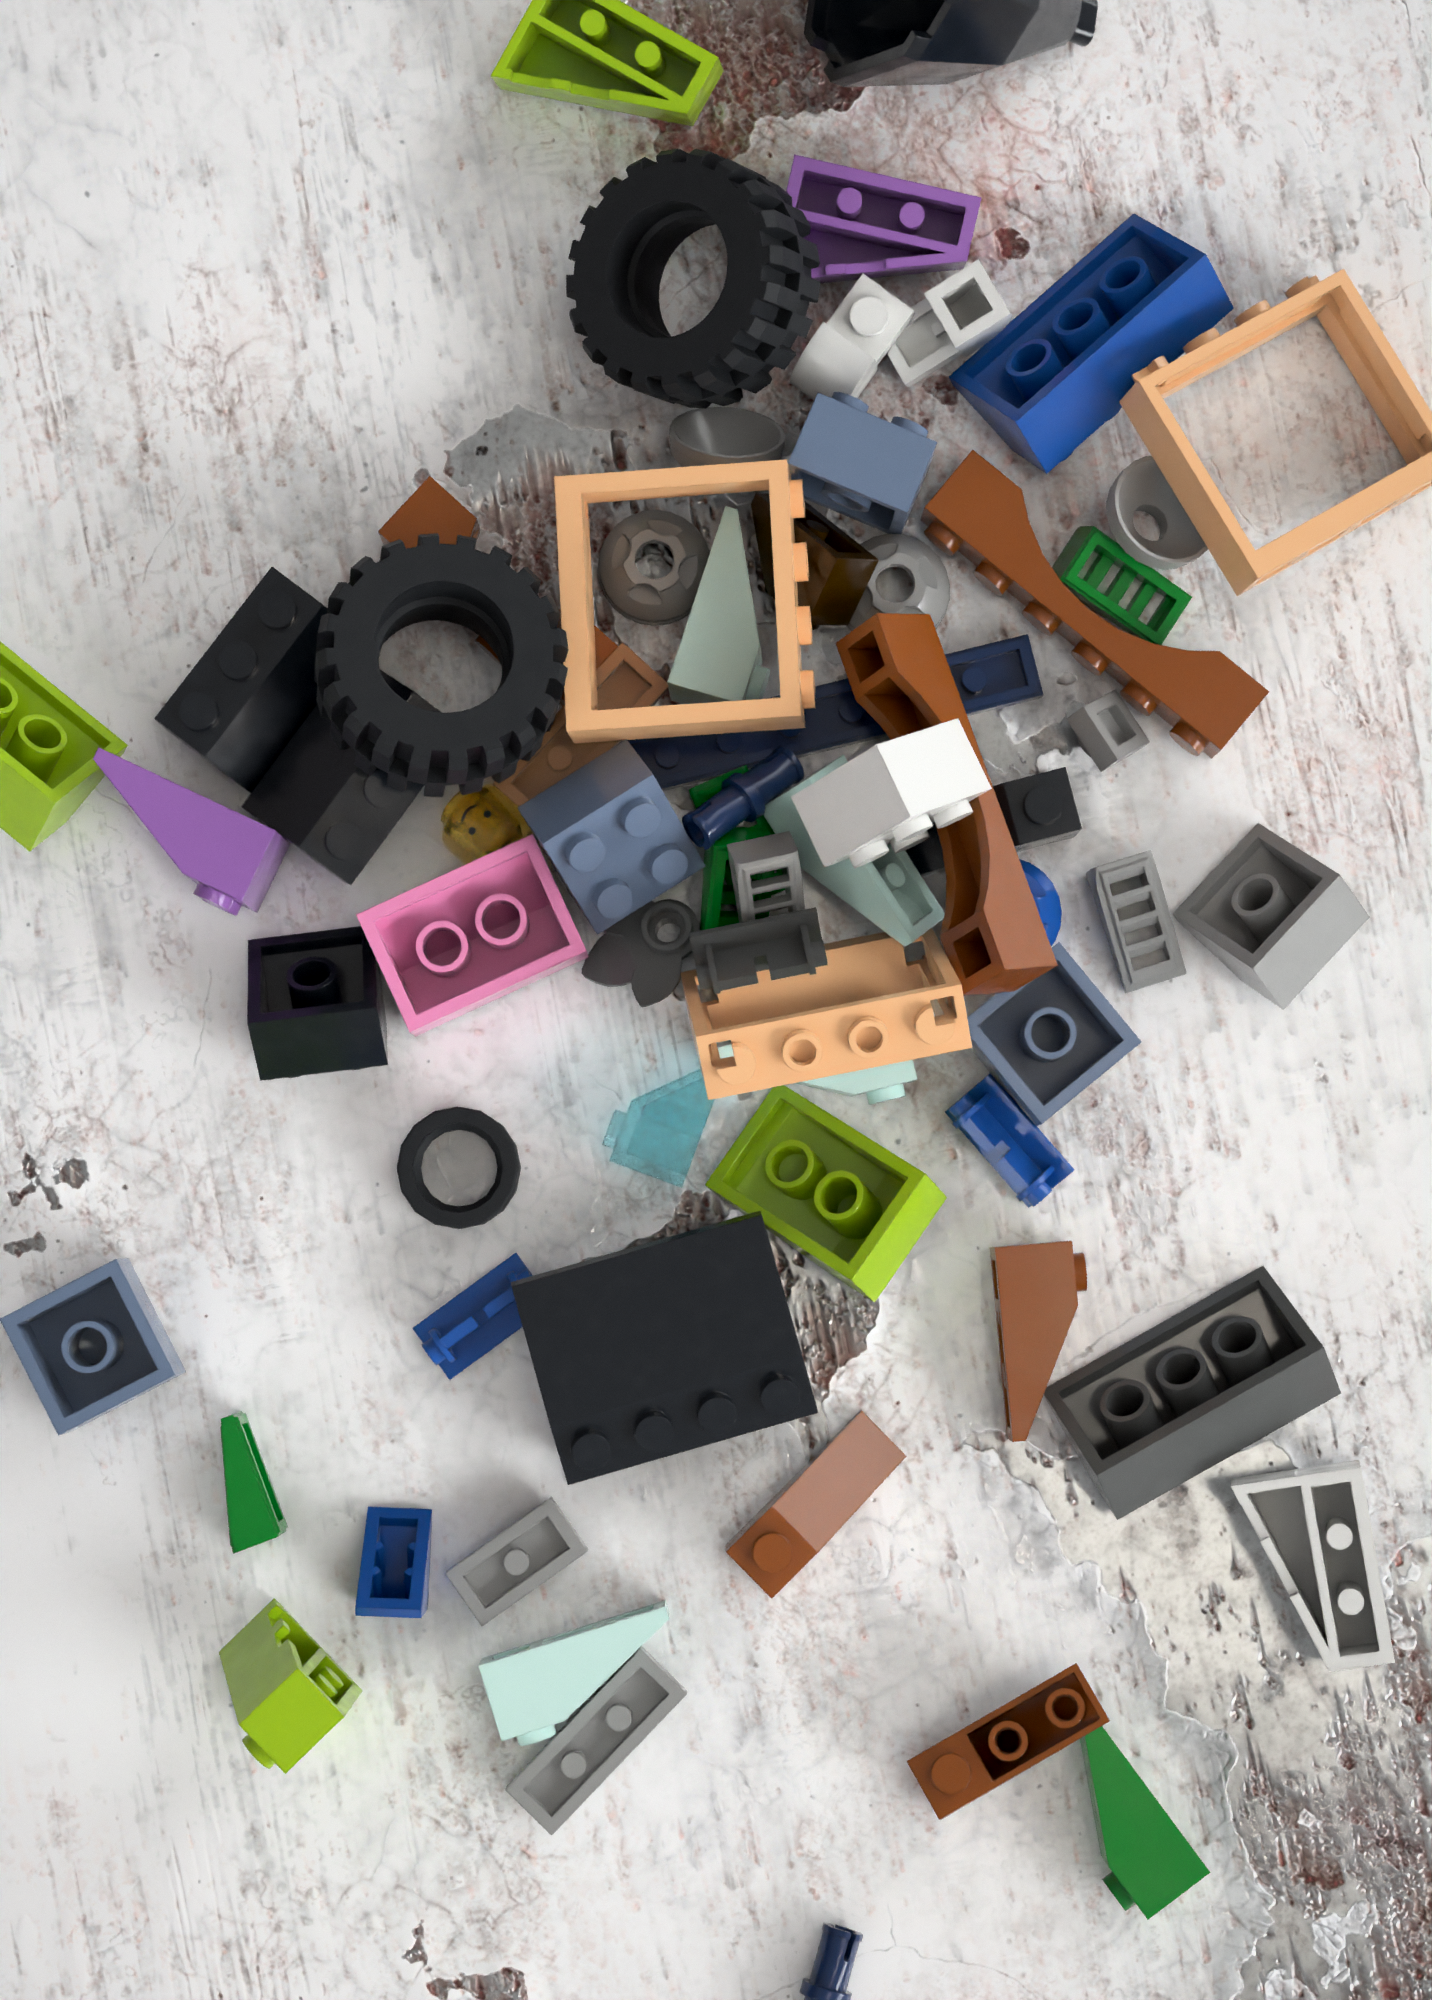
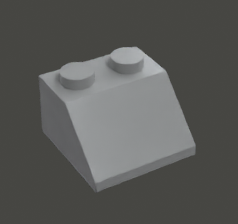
[1172,823,1370,1010]

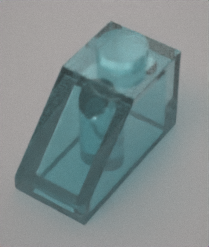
[602,1069,715,1188]

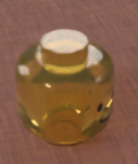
[441,784,533,865]

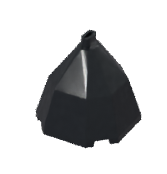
[804,0,1098,87]

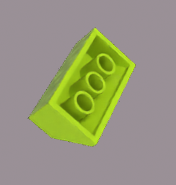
[0,642,128,852]

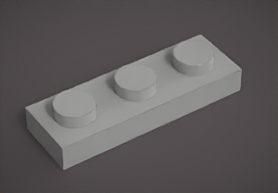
[505,1646,687,1836]

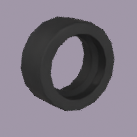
[397,1106,521,1229]

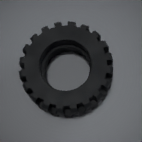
[566,148,820,409]
[314,533,569,797]

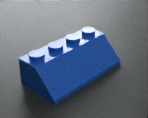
[948,214,1234,474]

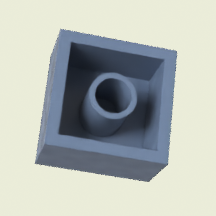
[788,392,937,534]
[518,739,705,935]
[967,942,1142,1126]
[0,1258,186,1436]

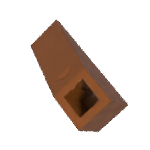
[907,1663,1110,1820]

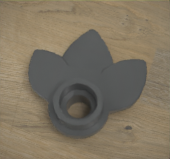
[582,899,700,1007]

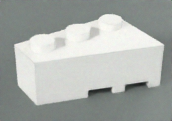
[1231,1460,1395,1672]

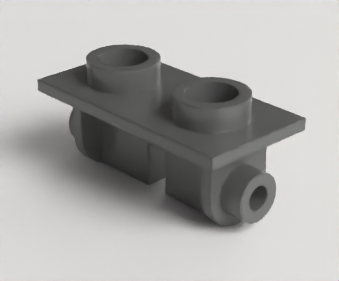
[689,907,828,995]

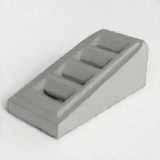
[726,831,805,923]
[1086,850,1187,993]

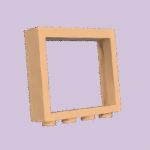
[1119,269,1432,596]
[554,459,816,744]
[681,928,972,1100]

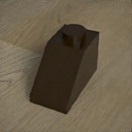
[751,493,879,630]

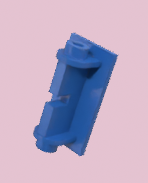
[945,1073,1075,1208]
[412,1253,533,1380]

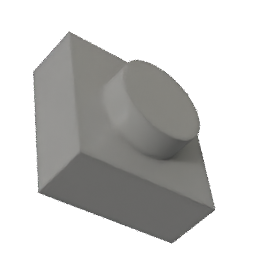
[1066,689,1150,772]

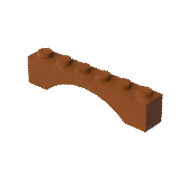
[920,450,1269,759]
[836,613,1058,996]

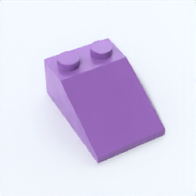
[93,747,290,916]

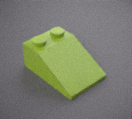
[705,1085,947,1303]

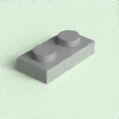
[445,1496,588,1626]

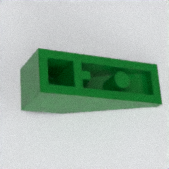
[1080,1726,1210,1920]

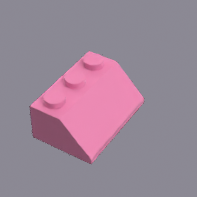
[356,834,589,1037]

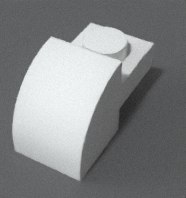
[887,259,1013,387]
[790,273,915,400]

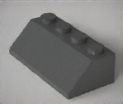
[1044,1266,1341,1520]

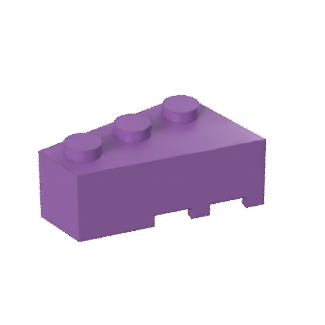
[786,154,981,284]

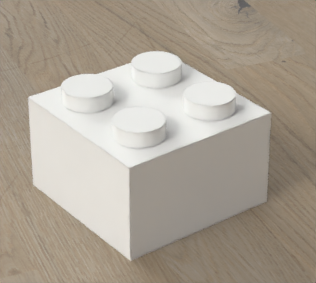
[791,718,992,868]

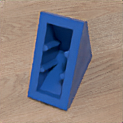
[355,1507,432,1618]

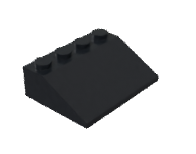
[511,1211,818,1485]

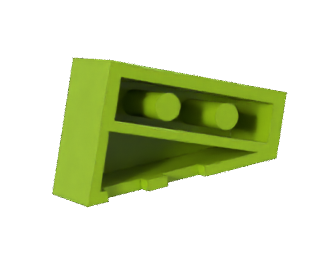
[491,0,724,126]
[219,1598,362,1774]

